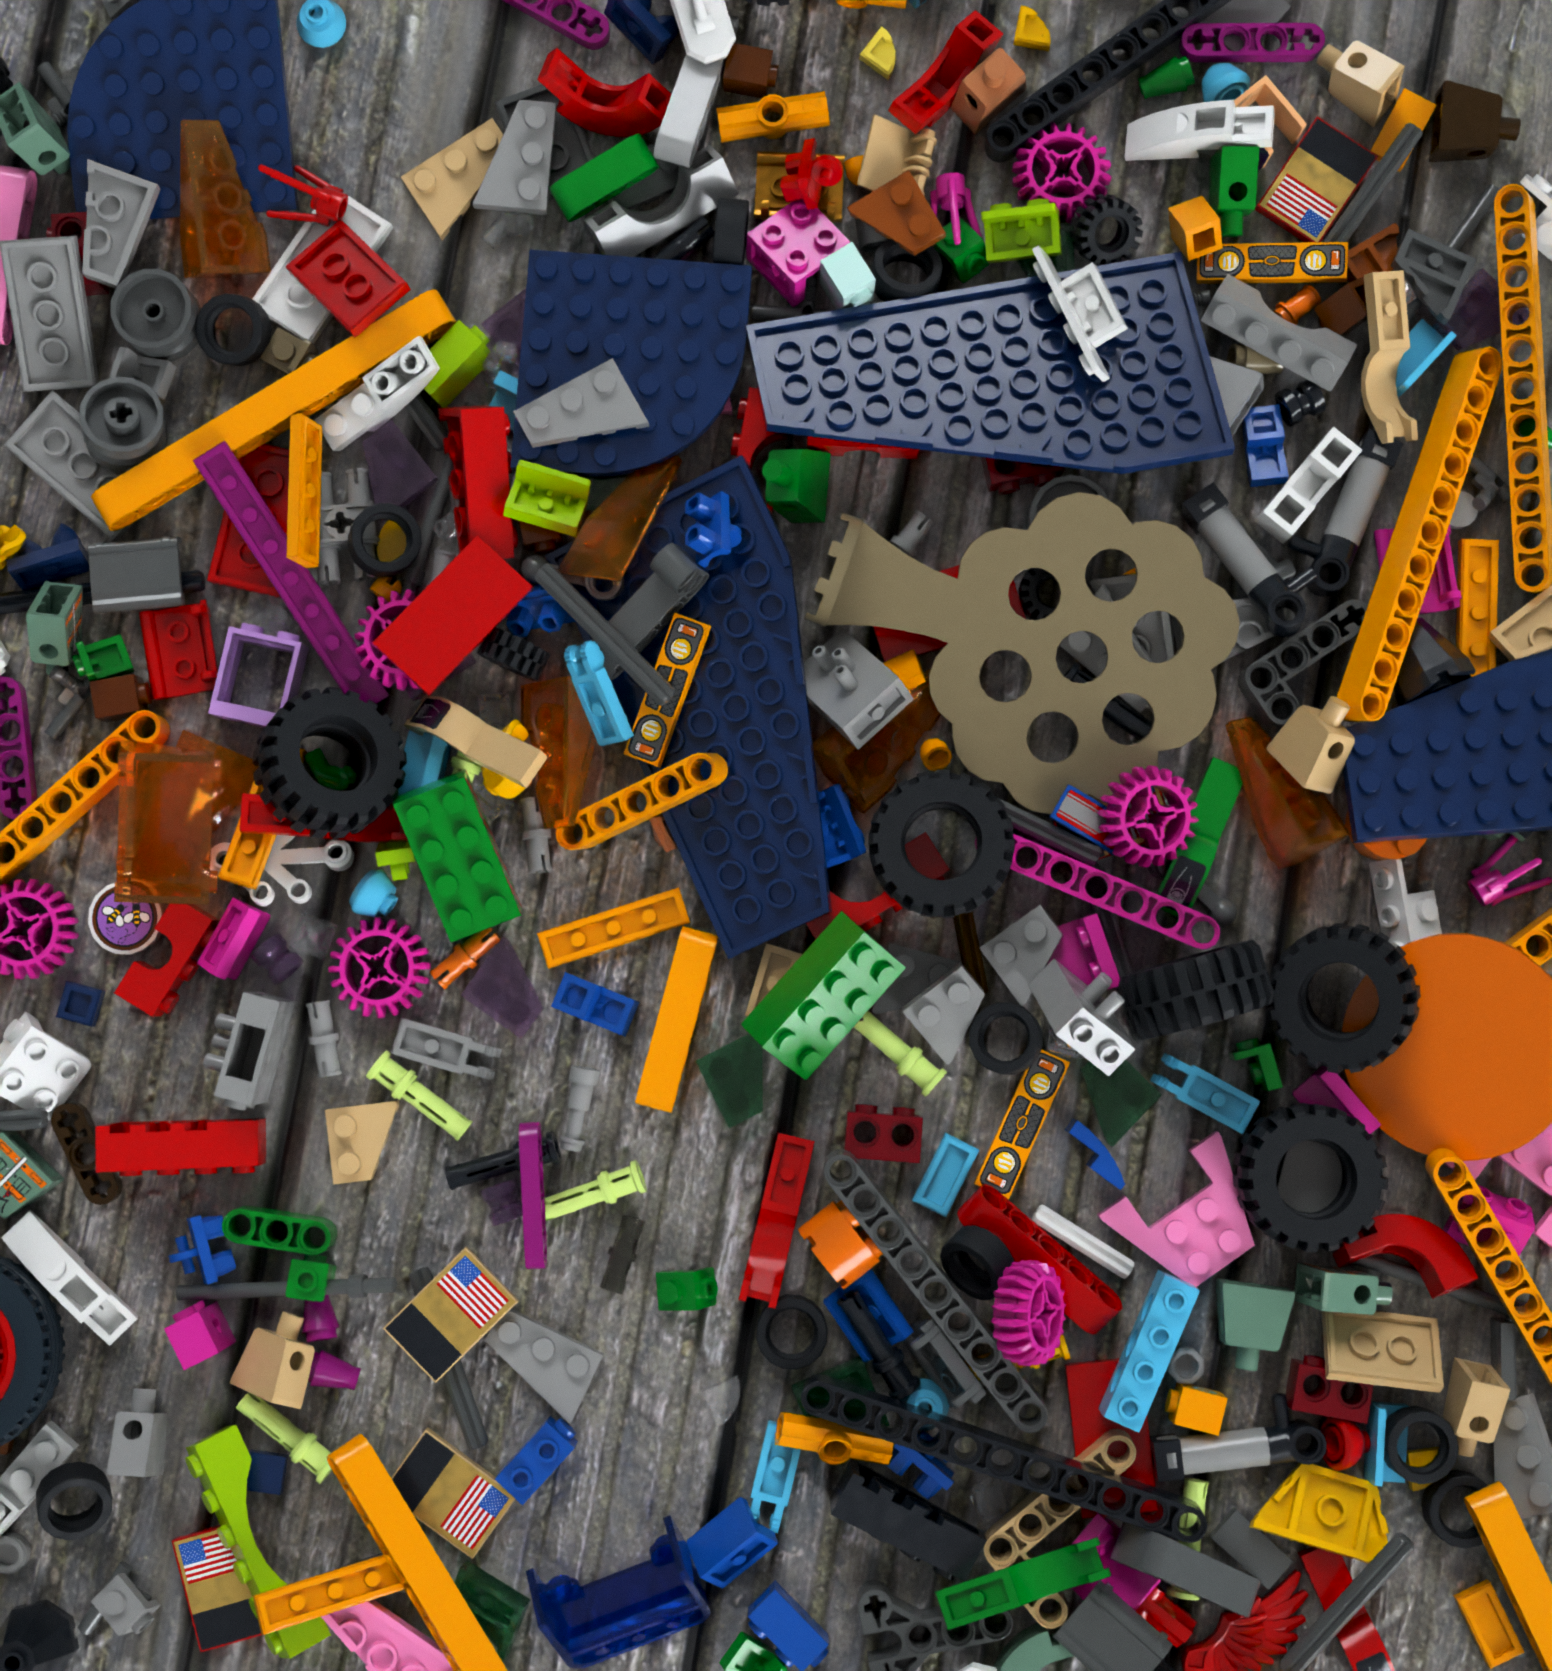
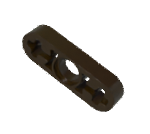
[51,1102,123,1205]

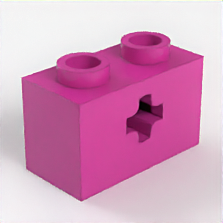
[164,1300,237,1370]

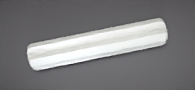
[1032,1205,1135,1279]

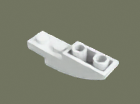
[1124,99,1275,161]
[315,336,440,451]
[1,1210,138,1346]
[0,1420,79,1537]

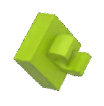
[375,842,416,881]

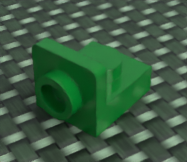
[1228,1038,1283,1091]

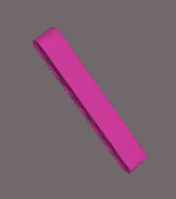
[975,834,1221,949]

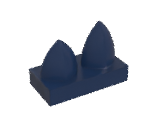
[604,0,679,65]
[6,523,90,590]

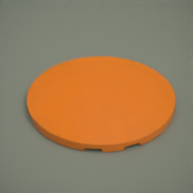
[1342,933,1552,1161]

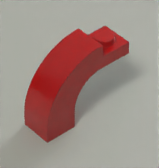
[888,10,1003,135]
[537,48,672,137]
[1333,1214,1478,1299]

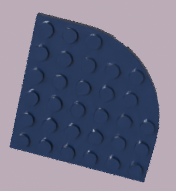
[67,0,299,220]
[510,249,752,477]

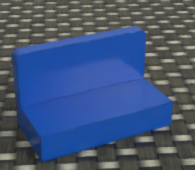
[686,1497,778,1589]

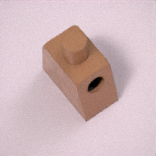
[951,47,1027,135]

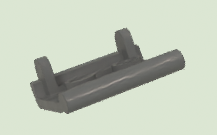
[88,536,185,614]
[903,1317,987,1409]
[1053,1580,1173,1671]

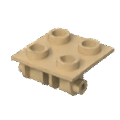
[857,114,937,196]

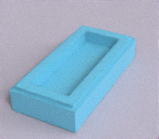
[912,1132,979,1217]

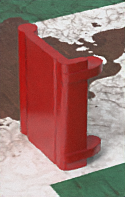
[139,599,218,700]

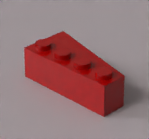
[438,405,518,559]
[95,1118,266,1176]

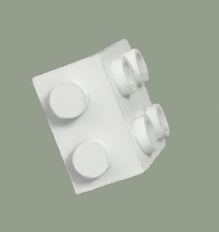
[0,1011,91,1121]

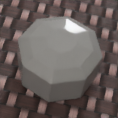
[1166,1346,1204,1384]

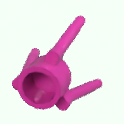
[930,173,982,245]
[1468,835,1552,907]

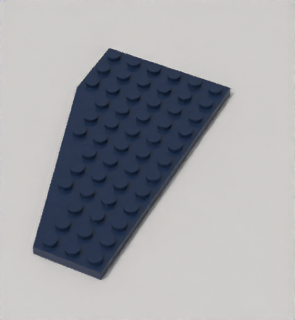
[746,252,1235,474]
[545,455,832,959]
[1343,649,1552,843]

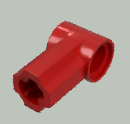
[1136,1585,1197,1648]

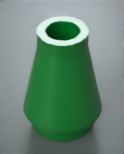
[1137,55,1195,100]

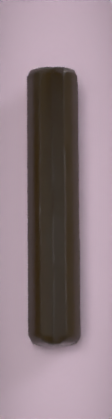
[953,911,988,994]

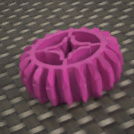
[1012,122,1111,224]
[354,589,420,691]
[1097,765,1200,868]
[0,879,79,979]
[328,917,431,1018]
[991,1260,1066,1366]

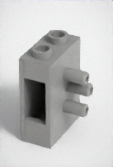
[804,628,914,750]
[1028,959,1136,1076]
[203,992,296,1110]

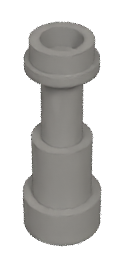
[559,1065,600,1152]

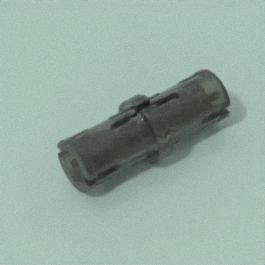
[600,1214,646,1294]

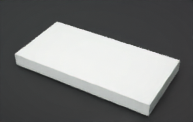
[252,185,393,344]

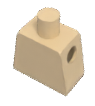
[1316,41,1405,127]
[1266,696,1355,794]
[230,1311,315,1409]
[1443,1357,1511,1457]

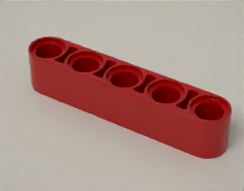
[957,1184,1123,1335]

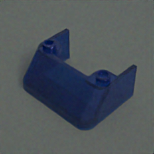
[526,1515,711,1669]

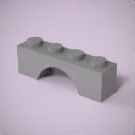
[584,145,739,257]
[1200,274,1358,392]

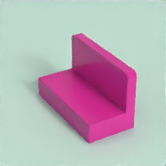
[197,897,270,980]
[1292,1066,1381,1134]

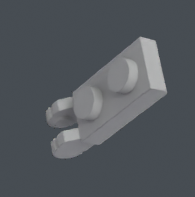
[391,1017,502,1080]

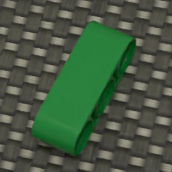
[549,133,659,222]
[222,1206,337,1255]

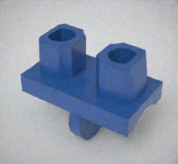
[685,491,742,568]
[506,584,576,638]
[168,1215,236,1285]
[886,1430,954,1500]

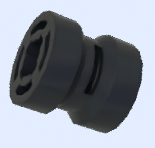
[1275,379,1326,427]

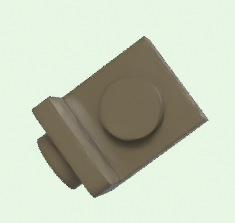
[260,327,319,375]

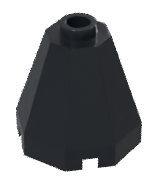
[1394,618,1476,706]
[0,1599,79,1671]

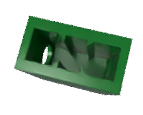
[1209,146,1259,237]
[762,449,831,524]

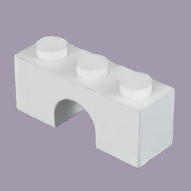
[1255,427,1362,544]

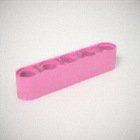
[0,165,37,345]

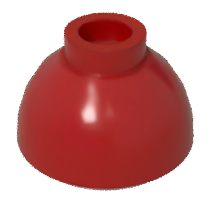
[1320,1417,1371,1471]

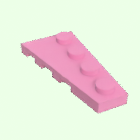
[321,1599,453,1671]

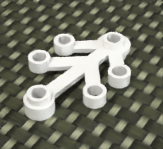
[207,835,354,906]

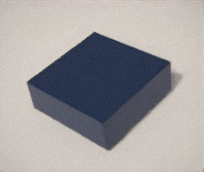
[56,981,105,1027]
[247,1449,288,1495]

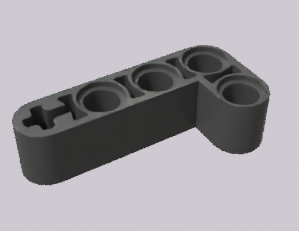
[592,543,709,681]
[1238,599,1368,729]
[1110,1521,1261,1618]

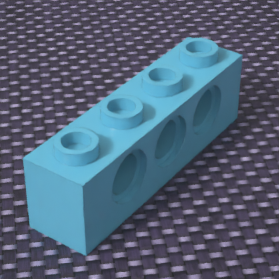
[1098,1269,1200,1433]

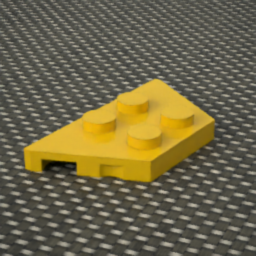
[1249,1462,1389,1564]

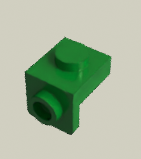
[932,217,990,283]
[72,634,134,682]
[285,1254,337,1302]
[656,1267,718,1311]
[719,1631,787,1671]

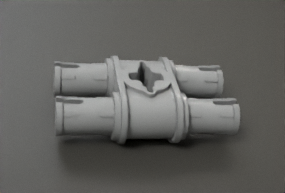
[317,468,380,586]

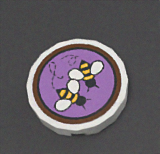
[88,881,165,955]

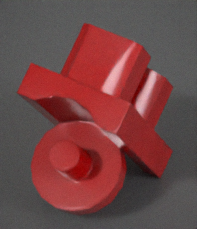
[780,138,843,210]

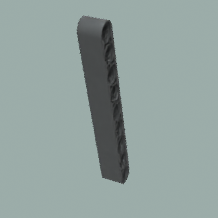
[824,1149,1048,1433]

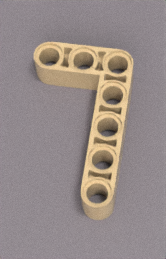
[984,1429,1136,1629]

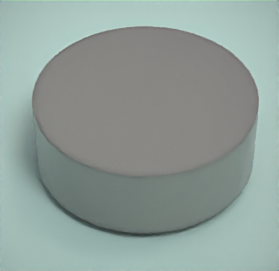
[1450,491,1478,530]
[0,1533,31,1574]

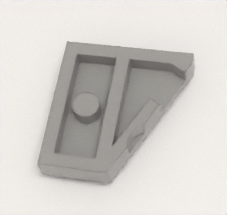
[980,904,1063,1006]
[902,962,985,1065]

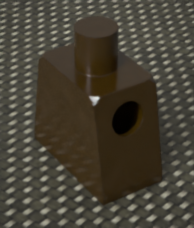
[1429,81,1521,162]

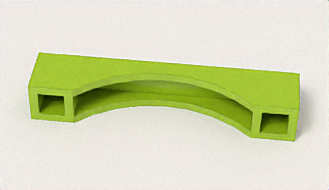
[185,1424,331,1659]

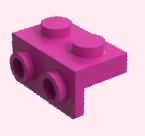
[1443,1185,1535,1256]

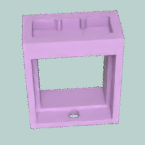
[208,623,309,728]

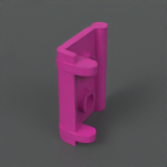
[1374,524,1462,615]

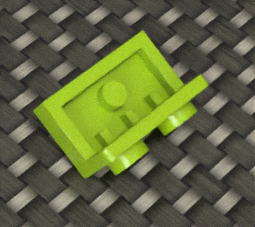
[981,199,1062,263]
[503,460,591,537]

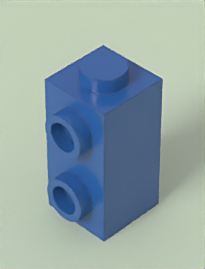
[495,1415,578,1506]
[748,1580,829,1671]

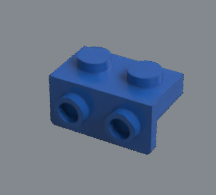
[818,783,866,869]
[823,1269,914,1363]

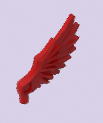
[1181,1569,1308,1671]

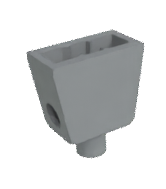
[1210,356,1264,437]
[106,1388,167,1477]

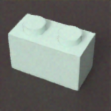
[819,242,876,310]

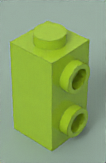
[424,320,495,408]

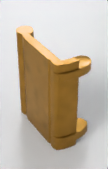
[754,151,845,224]

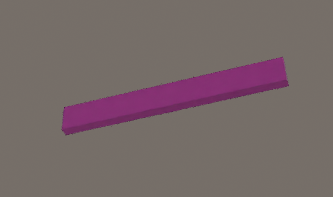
[193,440,389,704]

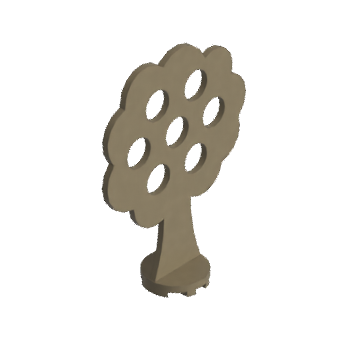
[804,492,1240,814]

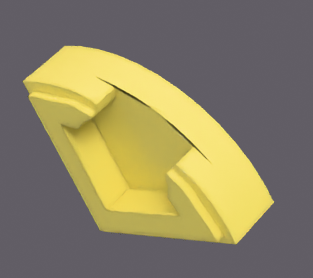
[859,26,896,80]

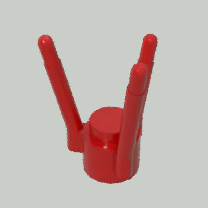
[258,164,348,227]

